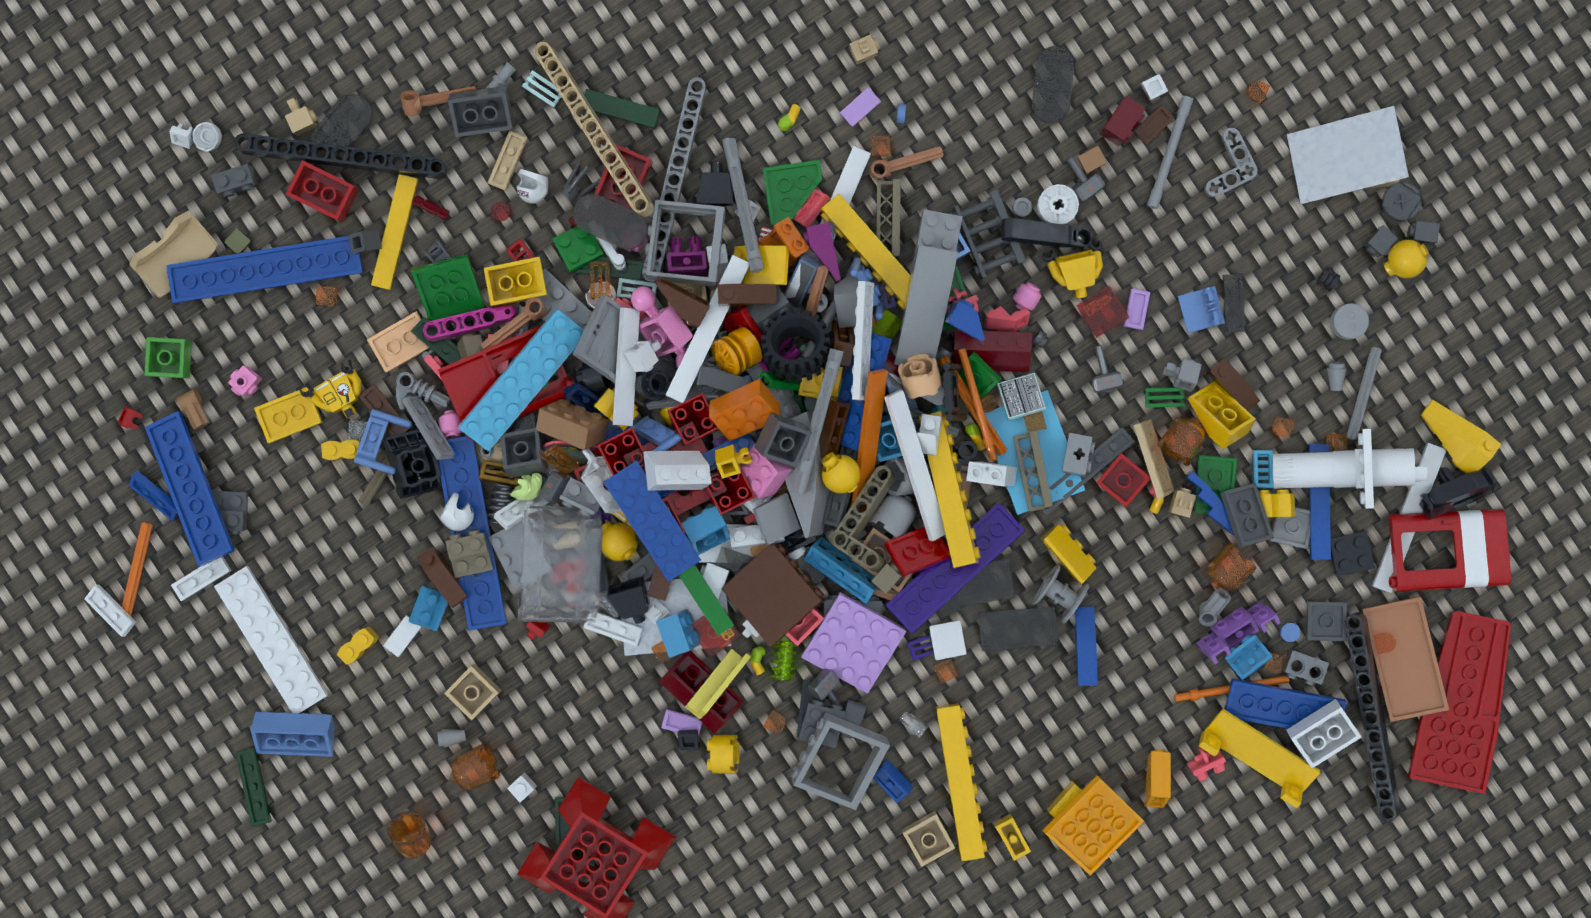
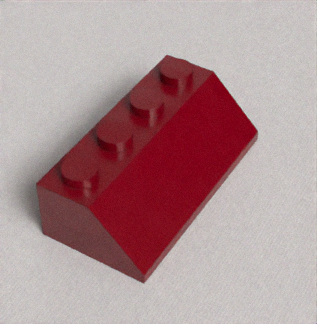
[952,330,1032,372]
[659,650,744,734]

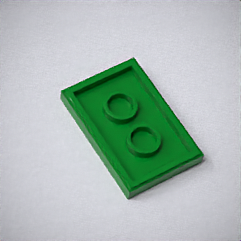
[1193,455,1237,513]

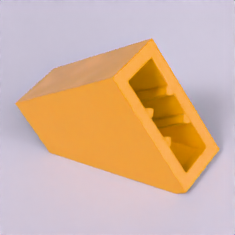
[1144,749,1171,808]

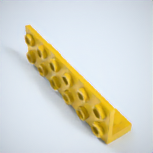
[1199,709,1320,809]

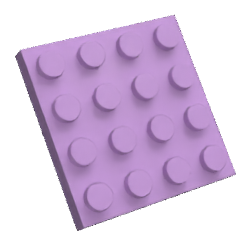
[801,592,907,693]

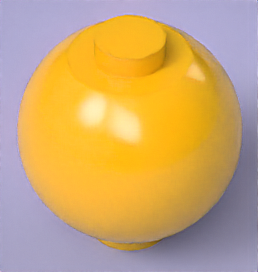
[1384,240,1429,278]
[821,452,860,494]
[599,521,638,561]

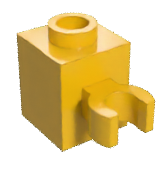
[715,445,752,479]

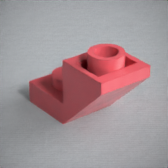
[984,306,1030,332]

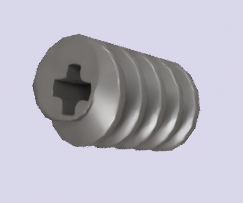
[488,483,516,524]

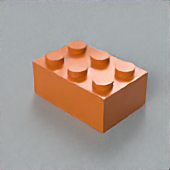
[709,379,780,441]

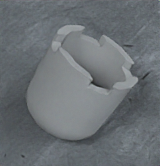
[885,457,932,496]
[869,494,916,539]

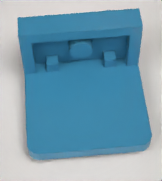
[1224,635,1274,681]

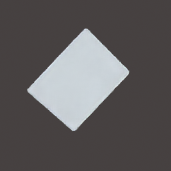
[929,621,966,660]

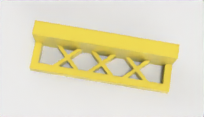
[685,649,751,719]

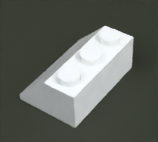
[643,451,711,491]

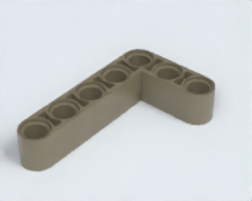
[831,466,895,571]

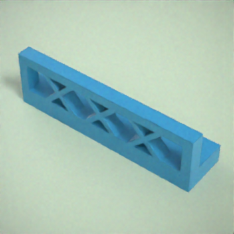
[804,537,878,604]

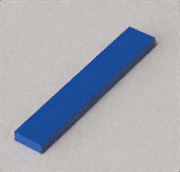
[1308,444,1331,560]

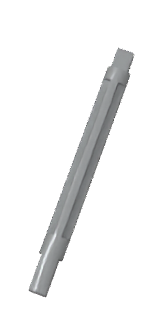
[722,138,764,273]
[792,348,844,494]

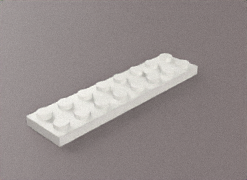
[214,566,328,714]

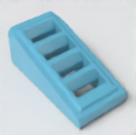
[1252,450,1274,491]

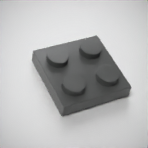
[1306,601,1347,641]

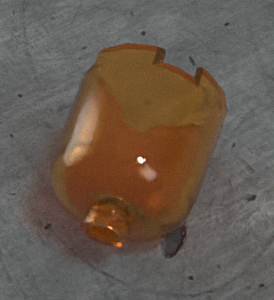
[1157,417,1206,466]
[1207,543,1257,591]
[450,743,500,790]
[388,811,432,859]

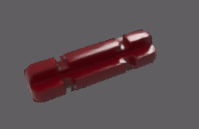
[413,195,450,220]

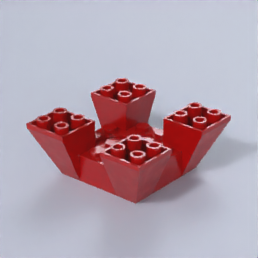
[597,393,755,533]
[517,776,676,918]

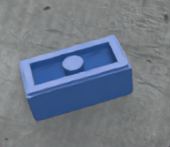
[873,760,913,803]

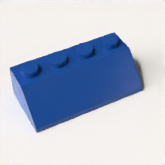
[944,298,985,342]

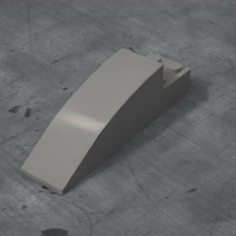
[894,209,962,365]
[766,386,830,538]

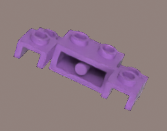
[1196,602,1281,665]

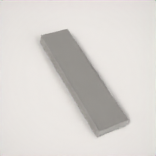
[402,395,455,460]

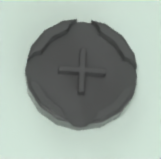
[1382,182,1422,221]

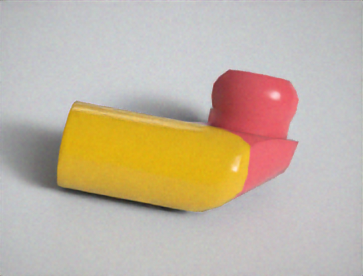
[1149,484,1164,514]

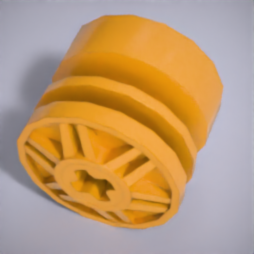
[711,327,762,375]

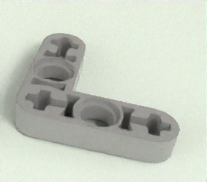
[1204,128,1258,198]

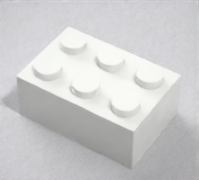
[1287,699,1361,768]

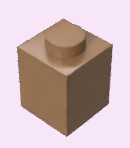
[1076,146,1107,175]

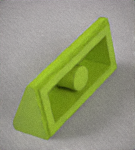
[872,310,902,339]

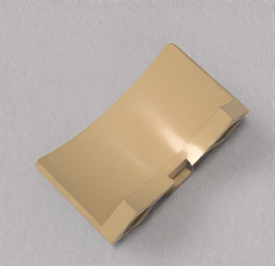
[130,211,218,298]

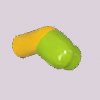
[778,104,801,131]
[965,423,986,451]
[749,646,766,676]

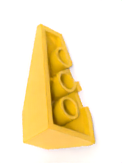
[1421,400,1502,474]

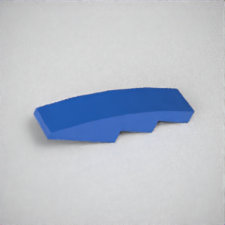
[1185,471,1235,537]
[1075,607,1098,686]

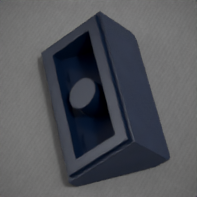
[564,383,600,413]

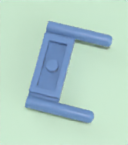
[850,258,885,320]
[354,409,413,475]
[622,416,682,451]

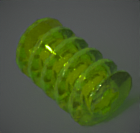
[771,640,797,681]

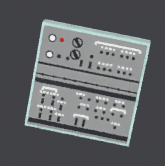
[997,373,1046,420]

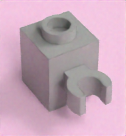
[1163,359,1202,392]

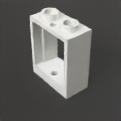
[966,461,1017,486]

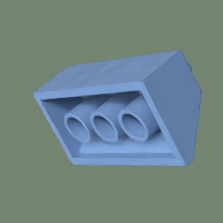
[251,712,335,757]

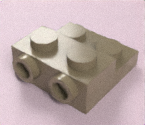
[445,530,494,578]

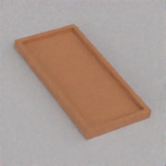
[1362,596,1449,722]

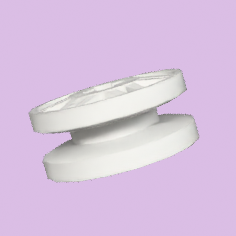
[1037,184,1079,224]

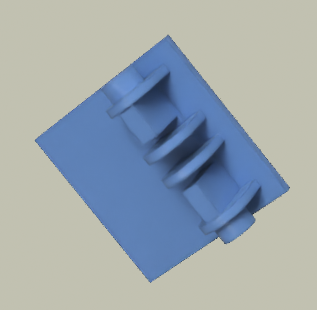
[1178,286,1225,333]

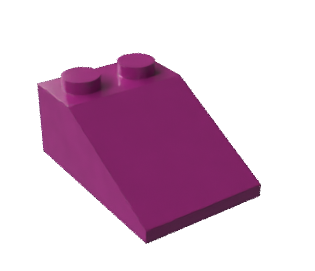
[803,222,841,283]

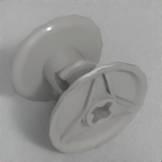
[1032,564,1090,624]

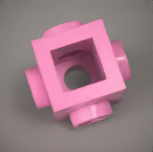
[228,365,262,396]

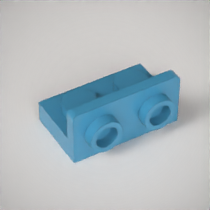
[409,586,448,631]

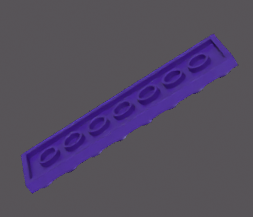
[886,503,1025,634]

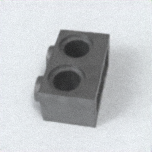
[1281,649,1329,686]

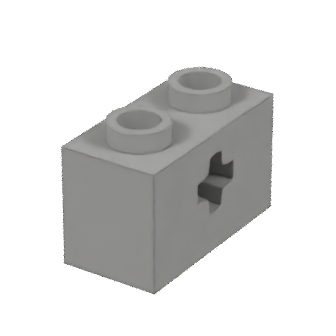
[1062,433,1095,477]

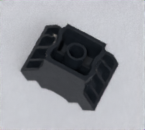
[383,429,441,499]

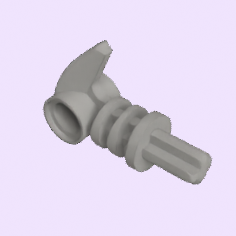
[396,372,451,410]

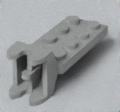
[525,269,597,329]

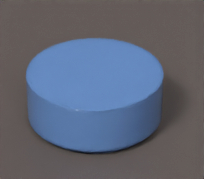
[897,104,906,124]
[1279,622,1300,642]

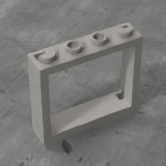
[643,200,726,287]
[791,712,890,810]

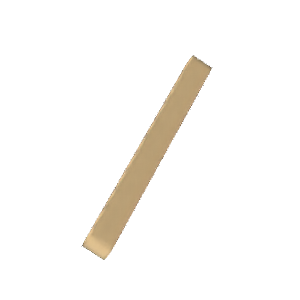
[534,42,654,217]

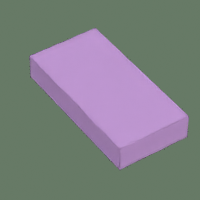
[840,87,881,128]
[1123,289,1150,330]
[661,709,702,735]

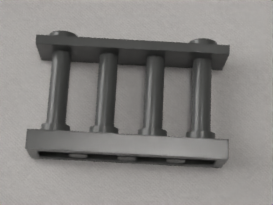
[952,189,1026,280]

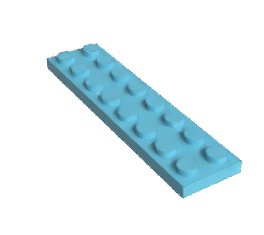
[458,308,584,451]

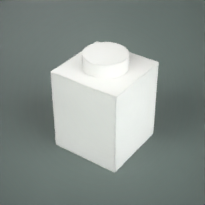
[507,772,537,802]

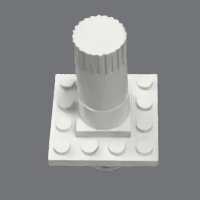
[1273,429,1428,508]

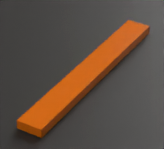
[851,369,888,513]

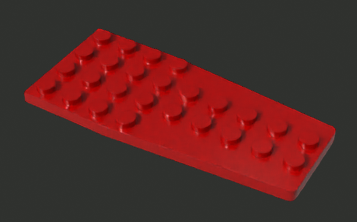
[1408,611,1511,794]

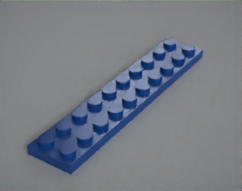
[166,236,364,304]
[438,436,507,630]

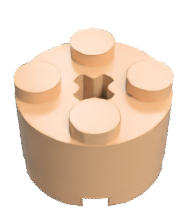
[898,354,942,399]

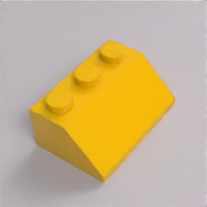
[1040,524,1096,584]

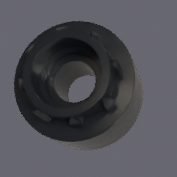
[576,362,612,393]
[635,368,670,403]

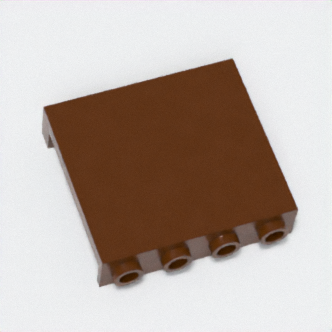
[722,543,826,647]

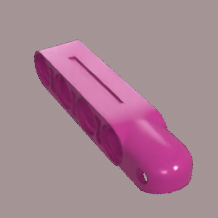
[423,305,517,342]

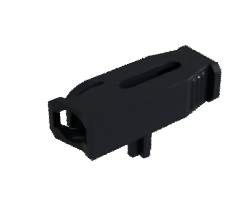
[1419,467,1497,520]

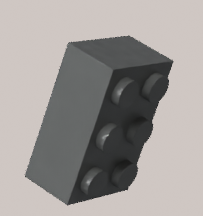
[448,86,514,137]

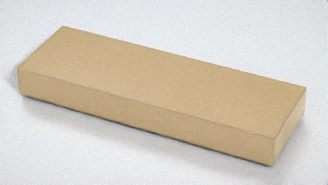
[488,130,528,191]

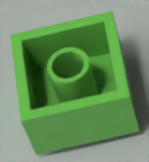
[144,337,192,379]

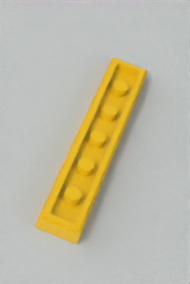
[371,174,419,290]

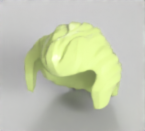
[510,473,542,500]

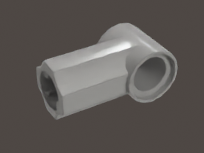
[1199,588,1231,626]

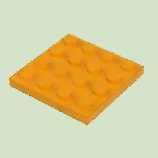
[1042,776,1144,876]

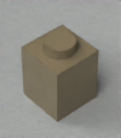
[457,333,483,359]
[871,563,901,594]

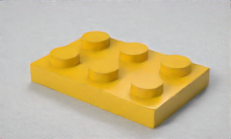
[254,387,323,444]

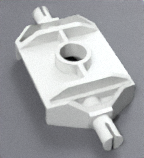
[581,448,623,513]

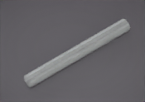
[1346,347,1382,440]

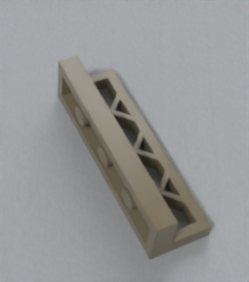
[876,179,901,258]
[1013,431,1053,512]

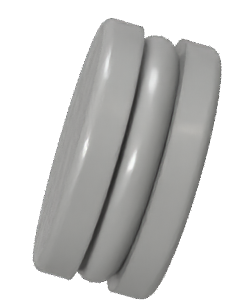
[1330,303,1369,340]

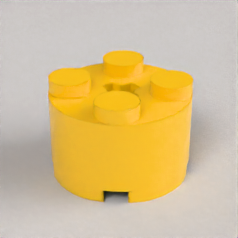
[707,735,740,774]

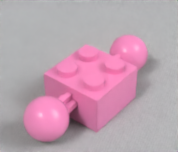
[631,286,693,368]

